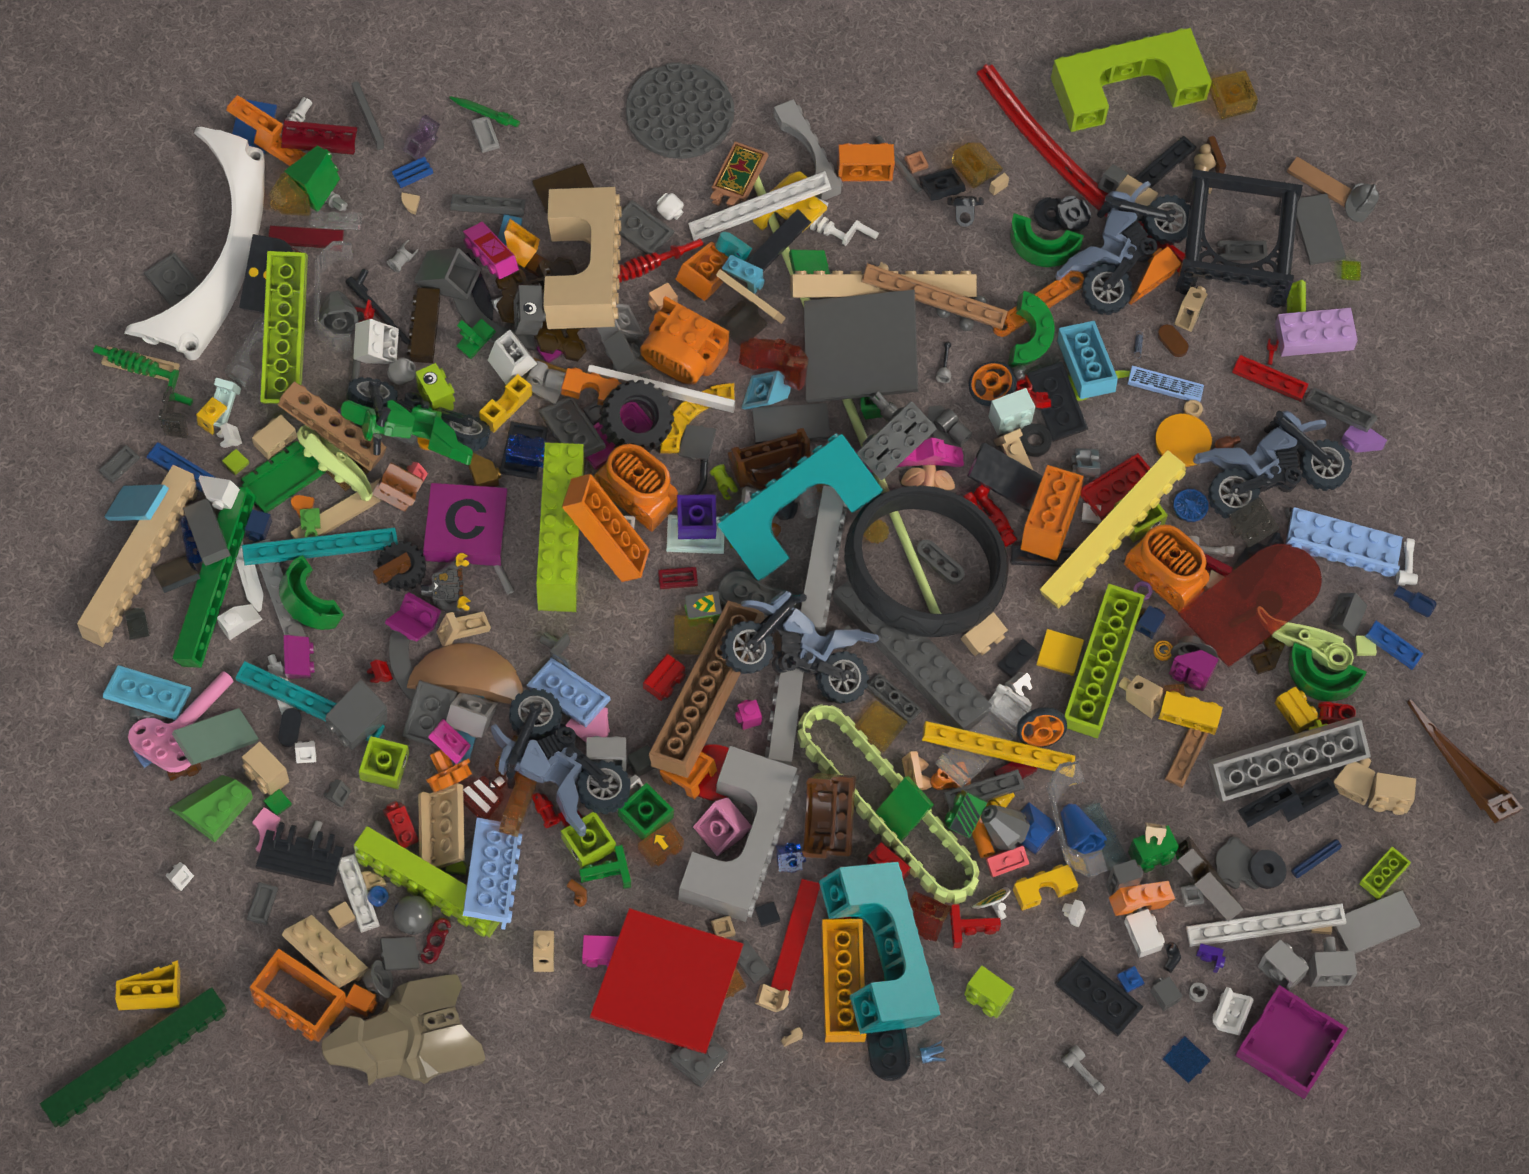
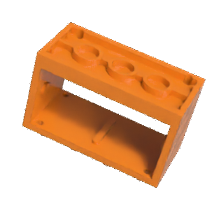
[1021,465,1084,561]
[250,949,346,1042]

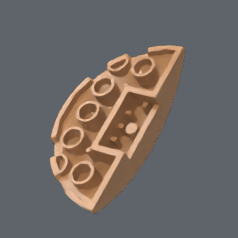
[407,643,523,704]

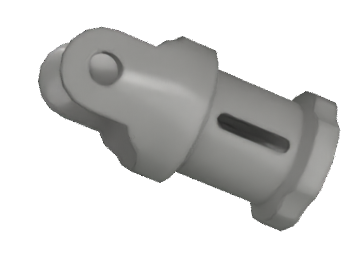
[387,240,418,273]

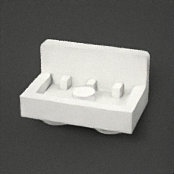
[1212,987,1254,1036]

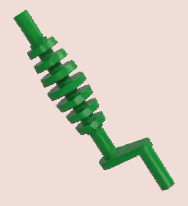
[93,345,193,406]

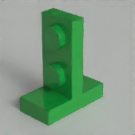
[457,318,496,359]
[579,845,631,889]

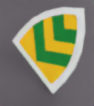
[971,887,1010,920]

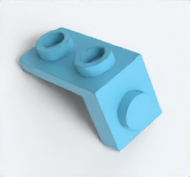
[722,255,765,294]

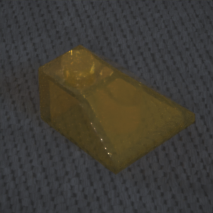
[269,172,311,216]

